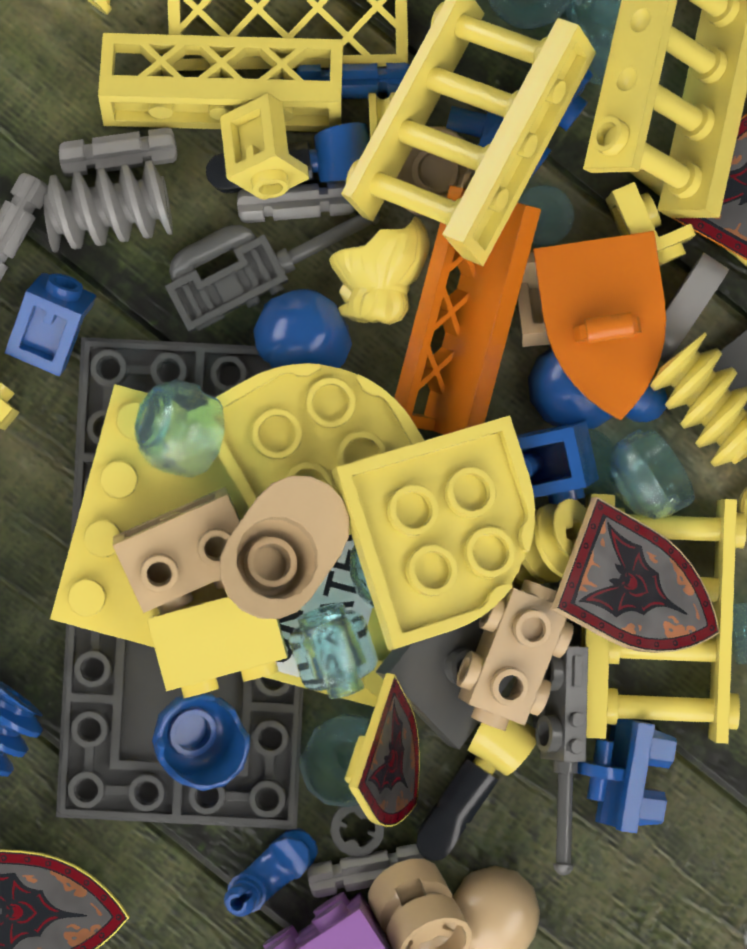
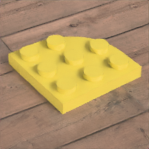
[193,363,424,535]
[331,415,535,651]

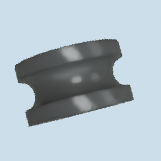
[330,799,384,857]

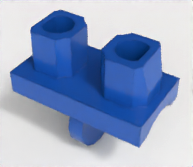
[578,719,677,833]

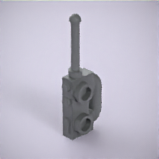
[165,212,381,333]
[533,646,588,876]

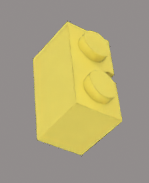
[147,596,288,698]

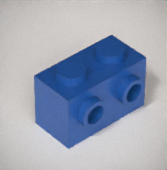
[516,421,599,504]

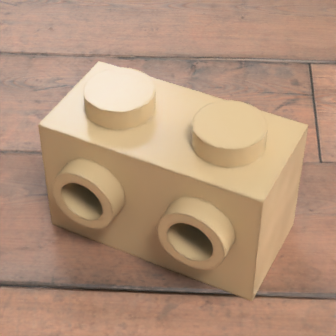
[113,487,241,614]

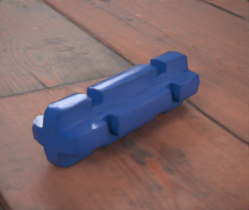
[296,63,410,99]

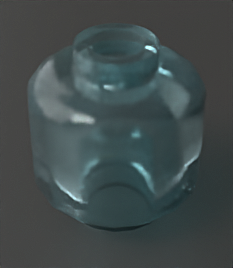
[288,603,378,699]

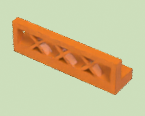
[394,185,541,435]

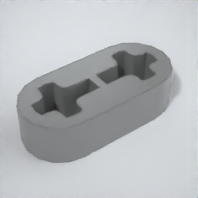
[660,253,729,363]

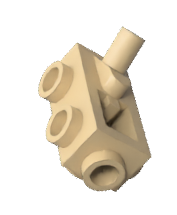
[457,579,573,731]

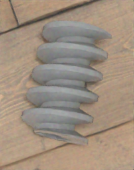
[43,160,173,253]

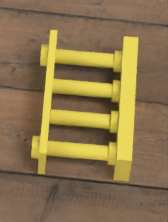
[341,0,596,266]
[583,0,747,218]
[580,494,747,744]

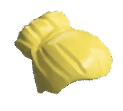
[329,216,430,325]

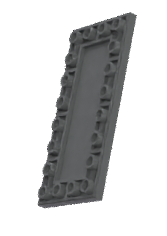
[56,337,304,829]

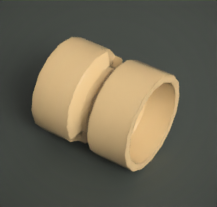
[368,859,472,949]

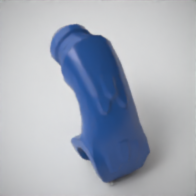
[224,828,319,917]

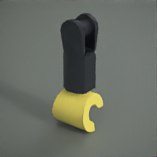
[417,720,536,861]

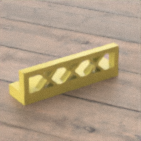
[98,33,343,132]

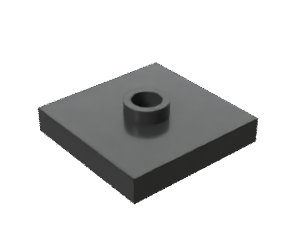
[376,618,514,749]

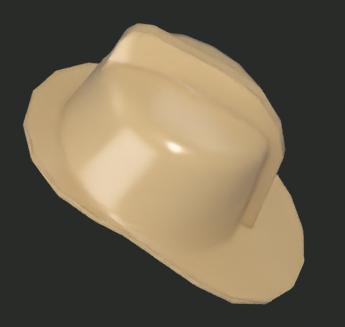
[220,476,349,619]

